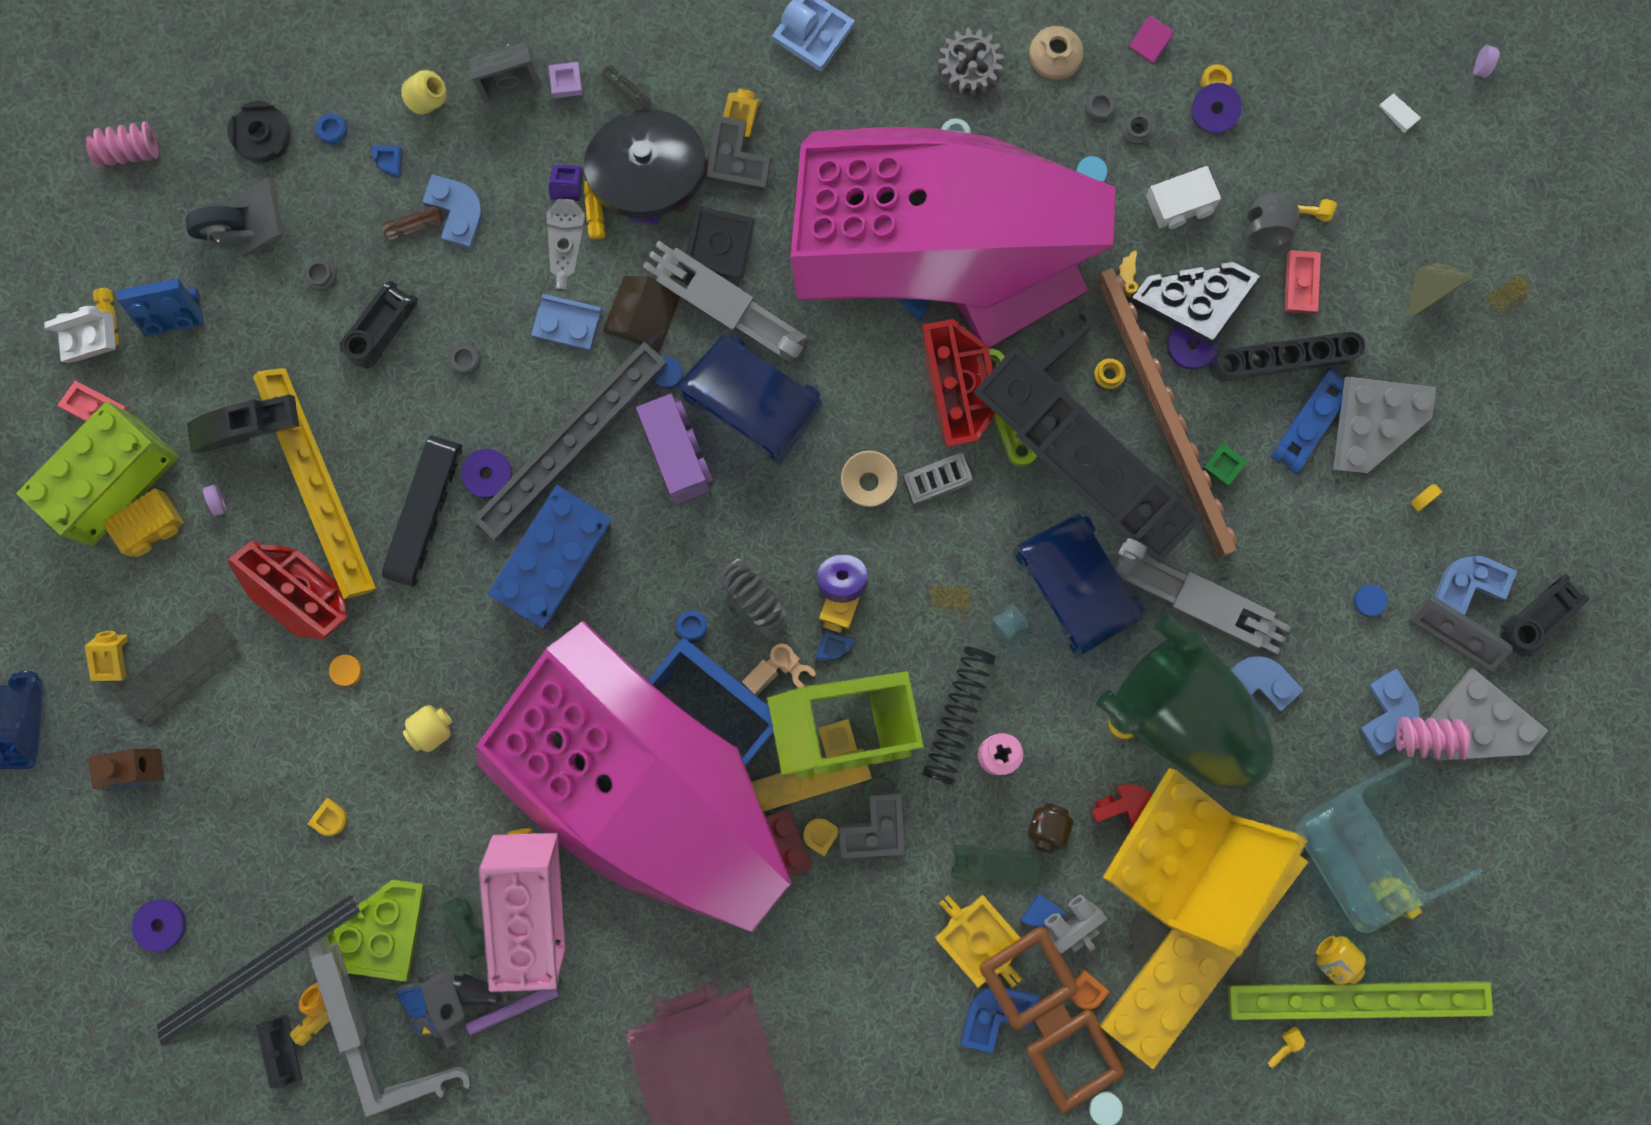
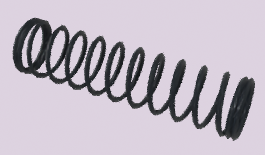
[922,646,996,785]

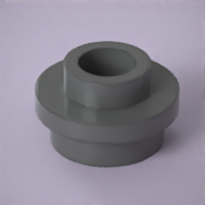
[1122,114,1153,144]

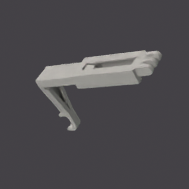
[642,241,807,362]
[1111,538,1291,656]
[308,936,470,1116]

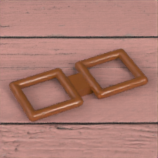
[979,927,1125,1113]

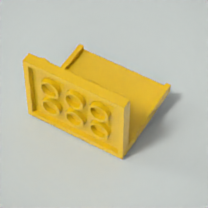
[1103,768,1307,957]

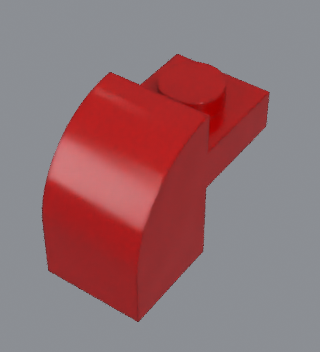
[1089,784,1153,830]

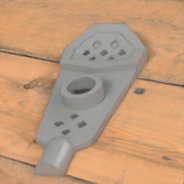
[546,199,586,290]

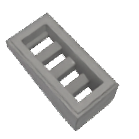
[903,452,973,504]

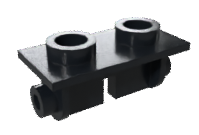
[256,1016,302,1089]

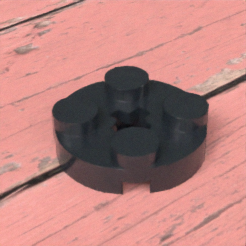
[227,101,291,162]

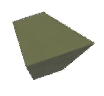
[1408,262,1474,317]

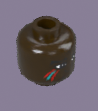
[1028,803,1073,854]

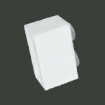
[1146,166,1221,229]

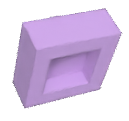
[549,62,583,98]

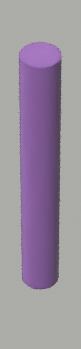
[466,988,560,1035]

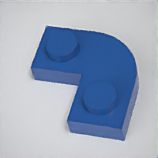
[960,987,1039,1053]

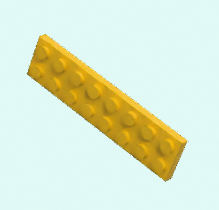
[1100,821,1308,1069]

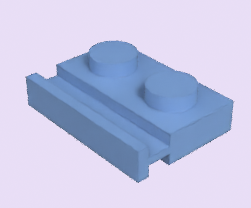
[531,294,602,351]

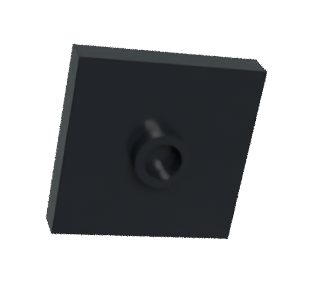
[686,205,756,279]

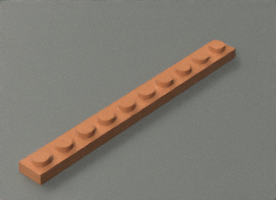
[1097,268,1237,559]

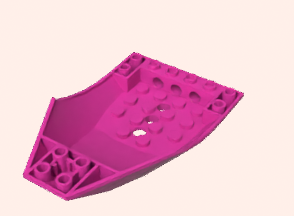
[790,127,1116,309]
[476,622,792,932]

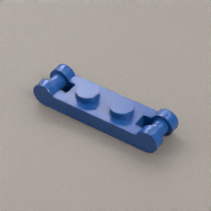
[1270,367,1344,474]

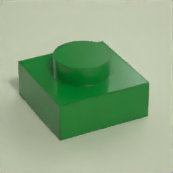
[1202,443,1247,488]

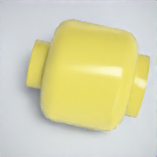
[401,70,447,115]
[403,705,453,752]

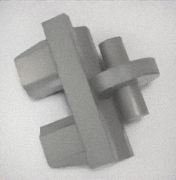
[1044,895,1107,954]

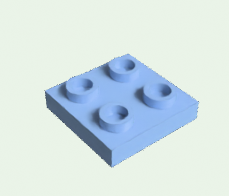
[772,0,855,72]

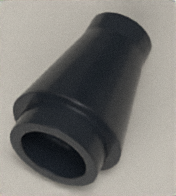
[453,973,498,1005]

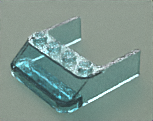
[1297,758,1484,933]

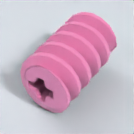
[86,122,159,168]
[1396,717,1471,760]
[977,733,1023,775]

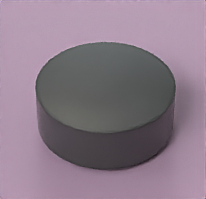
[1085,90,1116,122]
[449,343,481,375]

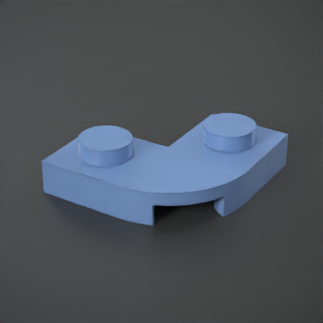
[422,174,483,249]
[1434,556,1517,615]
[1213,656,1303,712]
[1359,669,1420,756]

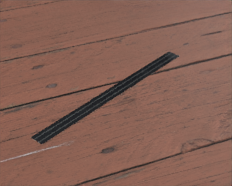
[157,894,361,1045]

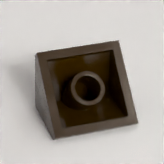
[603,276,681,352]

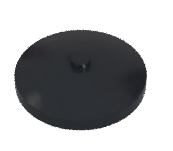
[584,109,706,218]

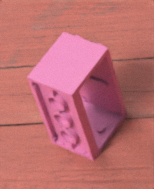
[479,833,566,992]

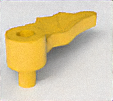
[1118,251,1138,298]

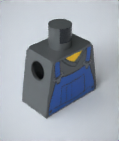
[394,969,464,1050]

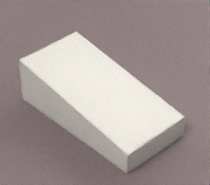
[1379,93,1421,133]

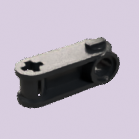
[339,281,418,369]
[1500,574,1589,657]

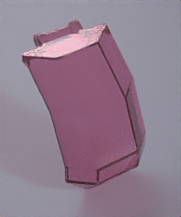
[626,981,794,1125]

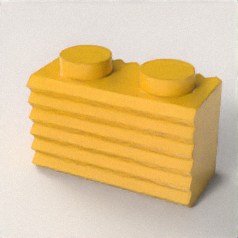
[103,488,184,557]

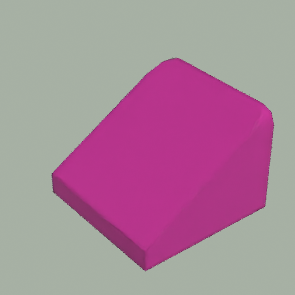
[1129,16,1174,64]

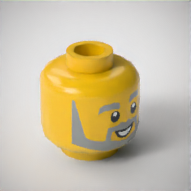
[1316,936,1366,985]

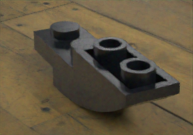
[187,394,300,454]

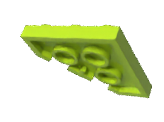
[312,879,426,982]

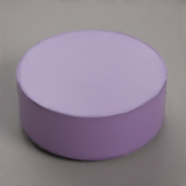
[1473,45,1499,78]
[203,485,227,517]

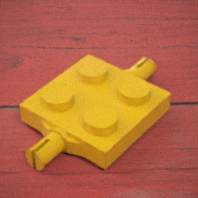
[935,895,1022,988]

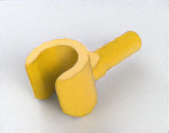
[1298,199,1337,222]
[1267,1027,1305,1069]

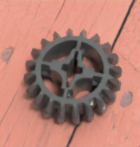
[718,559,790,638]

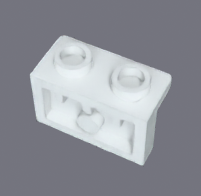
[44,306,116,363]

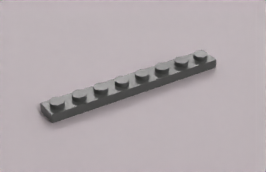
[472,342,668,542]

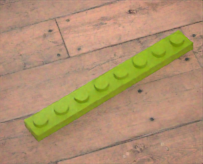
[1228,981,1493,1020]

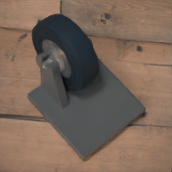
[185,177,283,256]

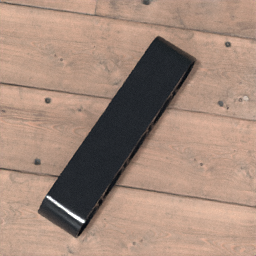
[1209,332,1365,381]
[382,435,462,587]

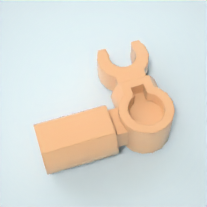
[742,644,816,697]

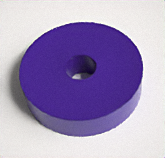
[1191,83,1242,133]
[1167,328,1218,370]
[461,449,512,499]
[817,555,868,603]
[132,899,186,952]

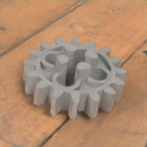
[938,28,1004,96]

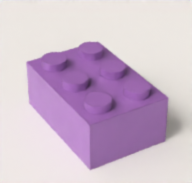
[636,394,713,504]

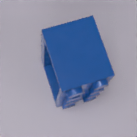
[487,485,612,629]
[648,637,774,769]

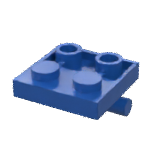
[117,278,204,336]

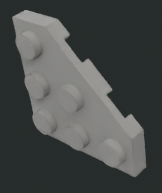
[1333,377,1436,473]
[1428,668,1548,761]

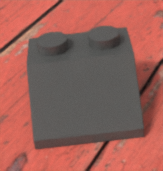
[469,42,541,103]

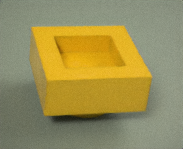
[818,719,857,758]

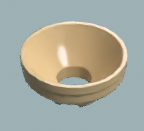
[1029,26,1083,80]
[841,450,898,507]

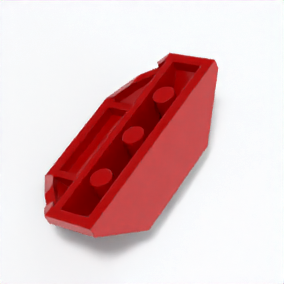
[922,319,996,447]
[228,541,347,640]

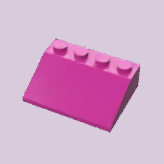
[954,265,1088,349]

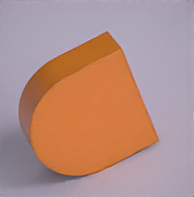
[1071,970,1110,1010]

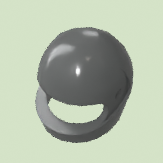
[1245,191,1300,249]

